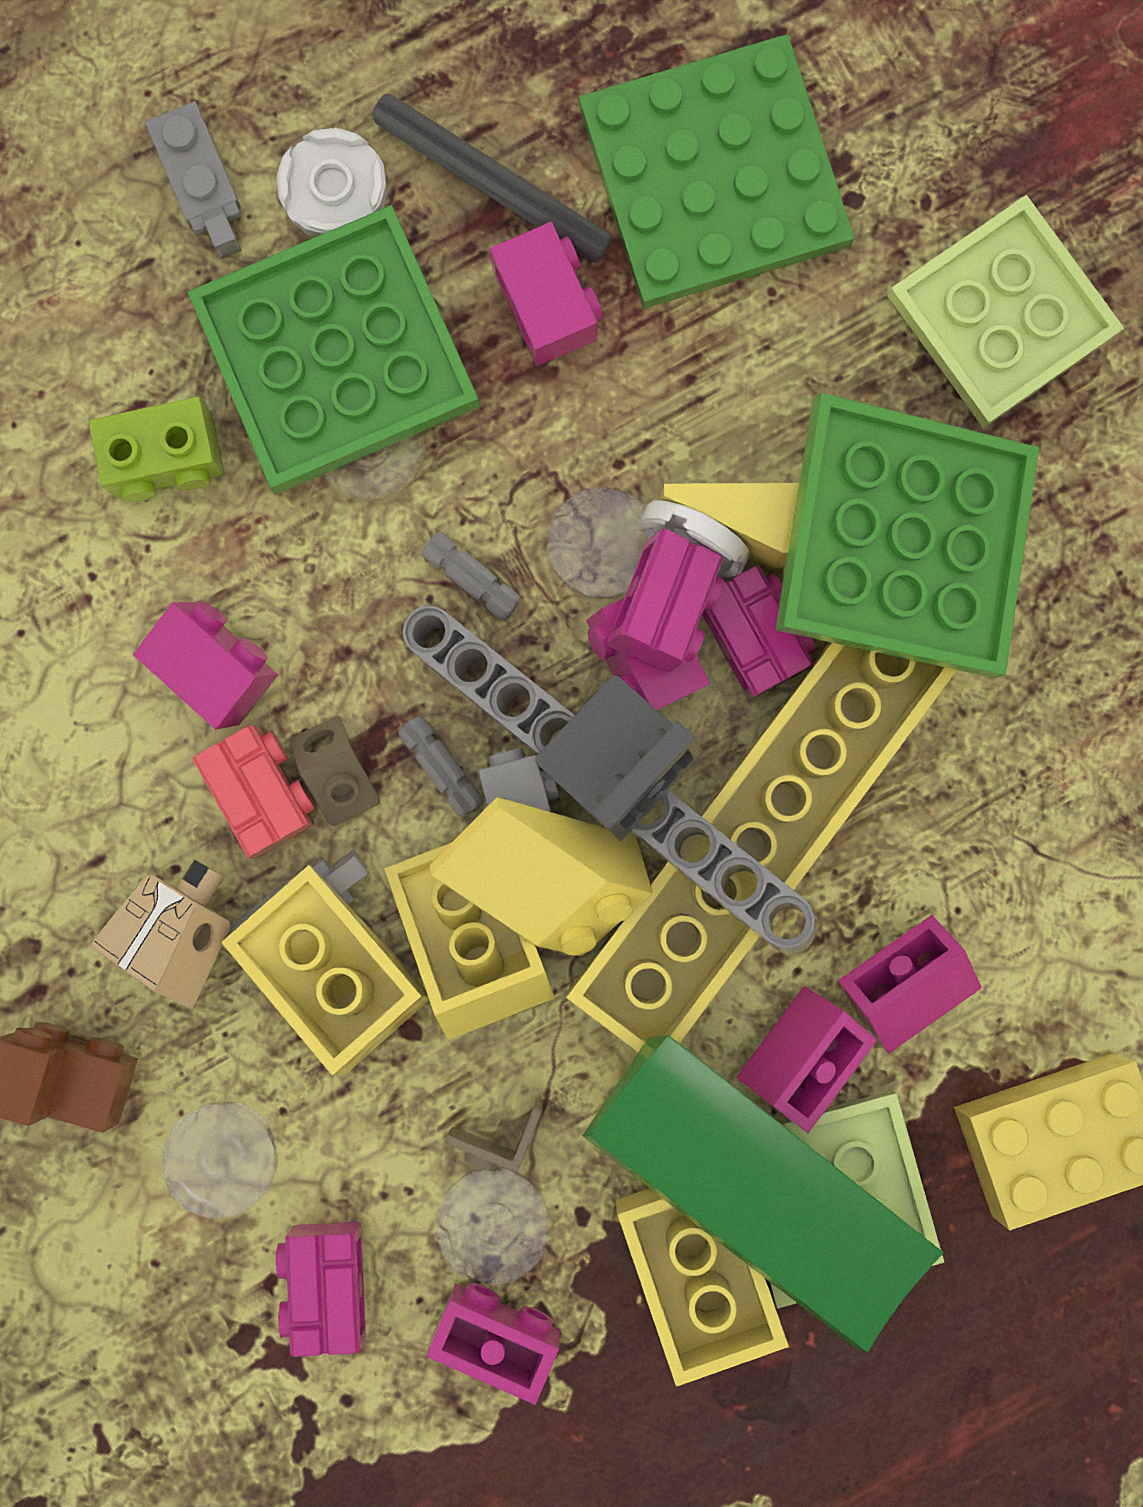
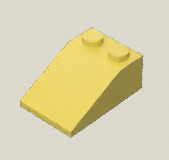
[660,483,799,578]
[429,797,653,956]
[384,842,555,1040]
[221,865,429,1076]

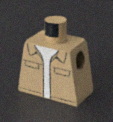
[90,859,230,1009]

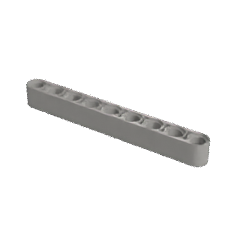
[403,606,817,954]

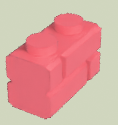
[192,725,316,858]

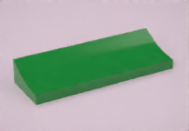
[582,1035,944,1353]

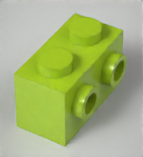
[88,396,224,502]

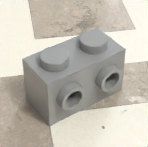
[478,748,560,812]

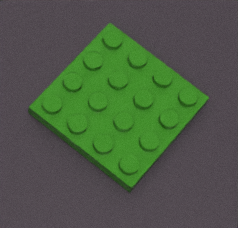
[579,34,854,309]
[188,205,480,495]
[775,393,1039,678]

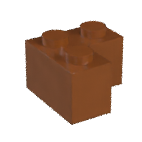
[0,1022,138,1133]

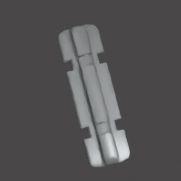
[422,532,520,620]
[398,716,483,817]

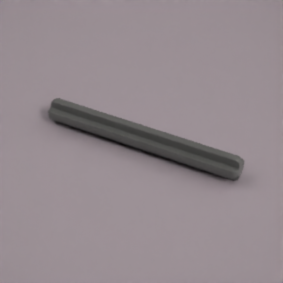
[372,94,611,262]

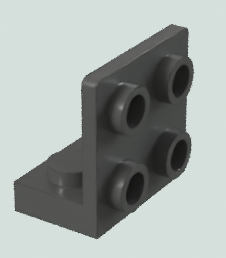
[535,675,703,842]

